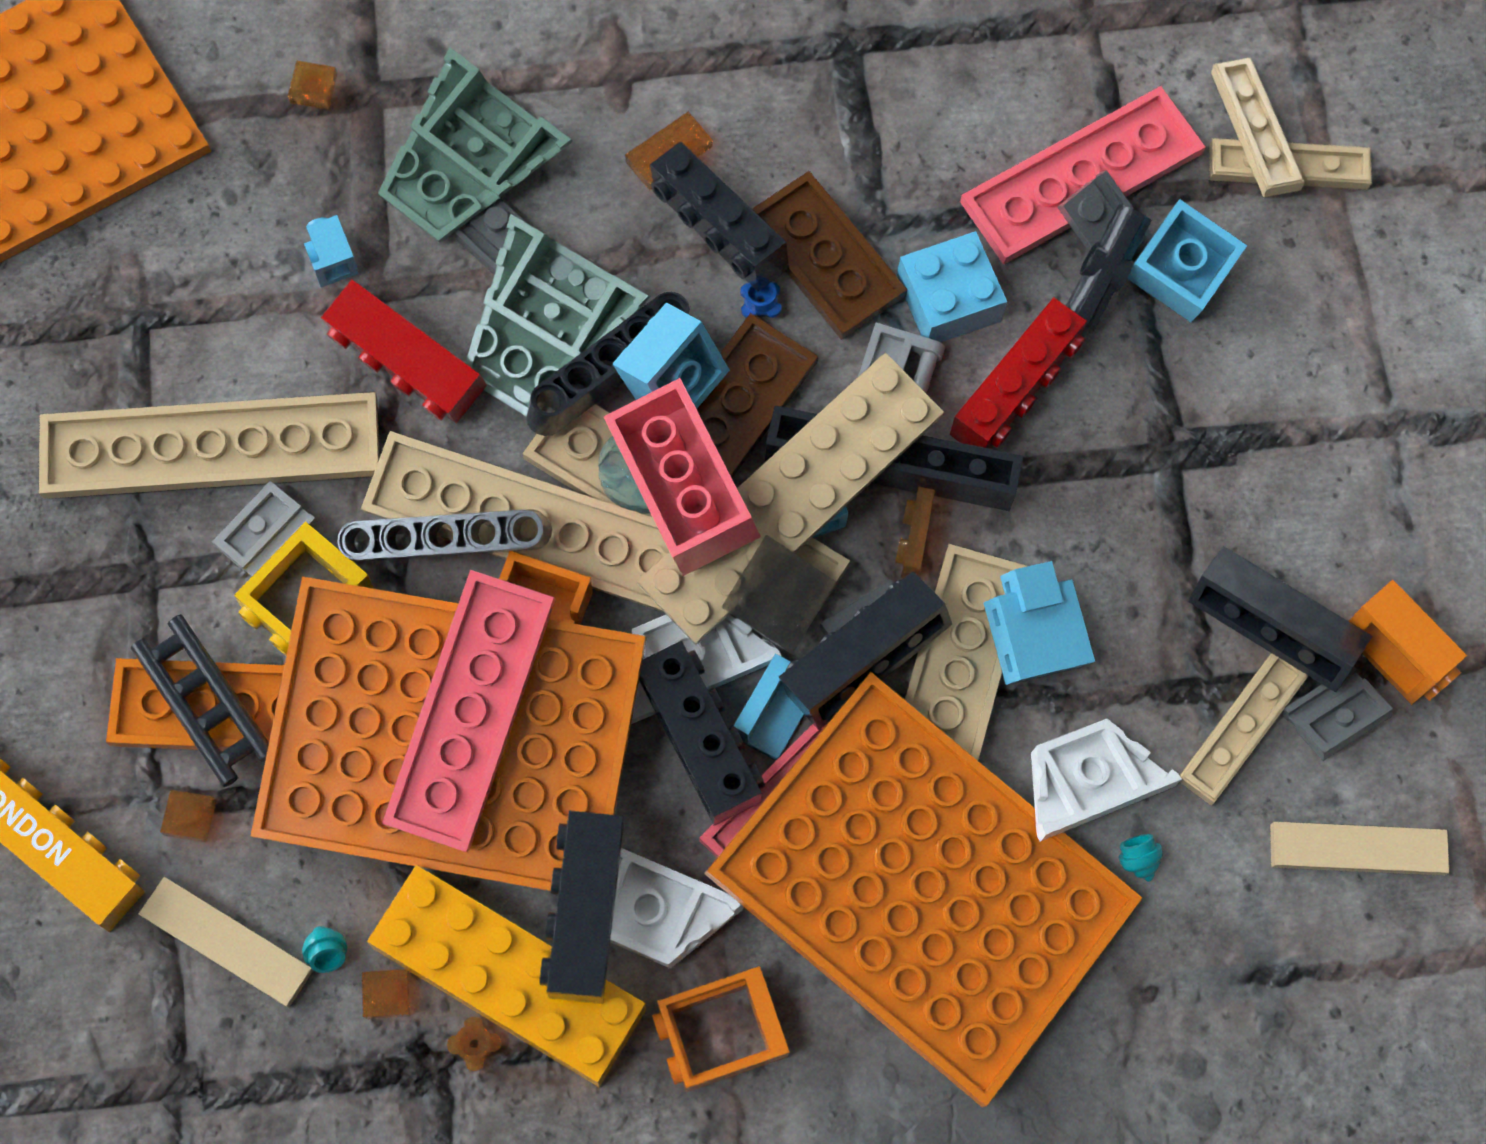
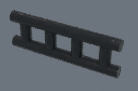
[130,615,269,787]

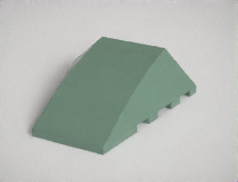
[378,47,573,243]
[465,214,650,416]

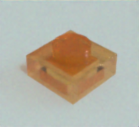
[288,61,338,110]
[160,790,217,843]
[362,969,410,1019]

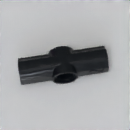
[1066,204,1152,330]

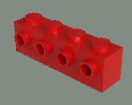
[321,279,487,424]
[949,297,1087,449]

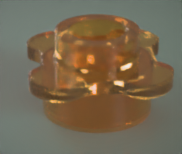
[447,1016,501,1071]

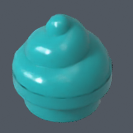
[1119,834,1163,882]
[302,926,348,973]

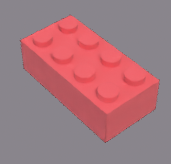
[604,378,761,576]

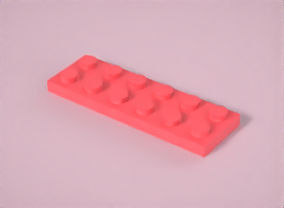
[960,86,1205,265]
[382,570,556,852]

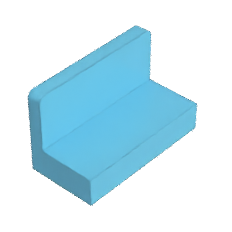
[734,653,804,760]

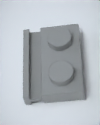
[212,481,317,576]

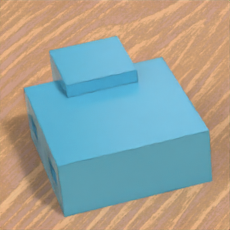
[983,561,1095,685]

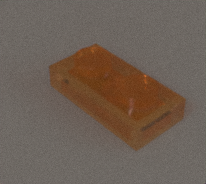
[625,112,713,191]
[895,487,935,579]

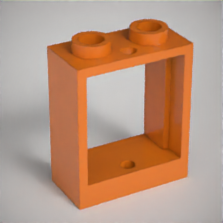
[1349,579,1467,705]
[652,966,790,1093]

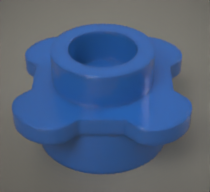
[740,282,781,318]

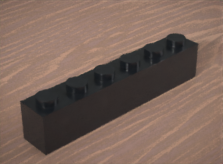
[765,405,1023,511]

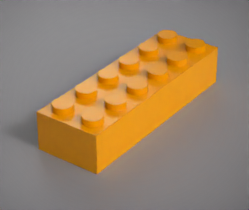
[367,865,646,1088]

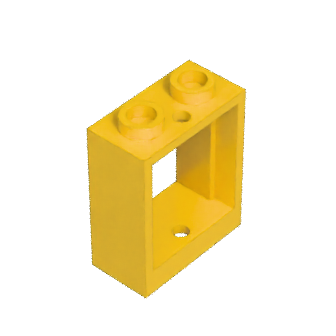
[234,521,373,656]

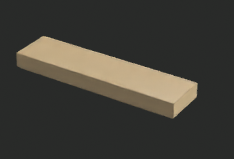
[1211,58,1304,197]
[1210,138,1372,190]
[1180,653,1308,806]
[1270,822,1449,876]
[139,877,313,1008]

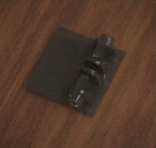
[721,535,836,654]

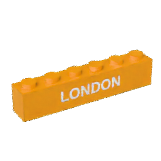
[0,759,145,932]

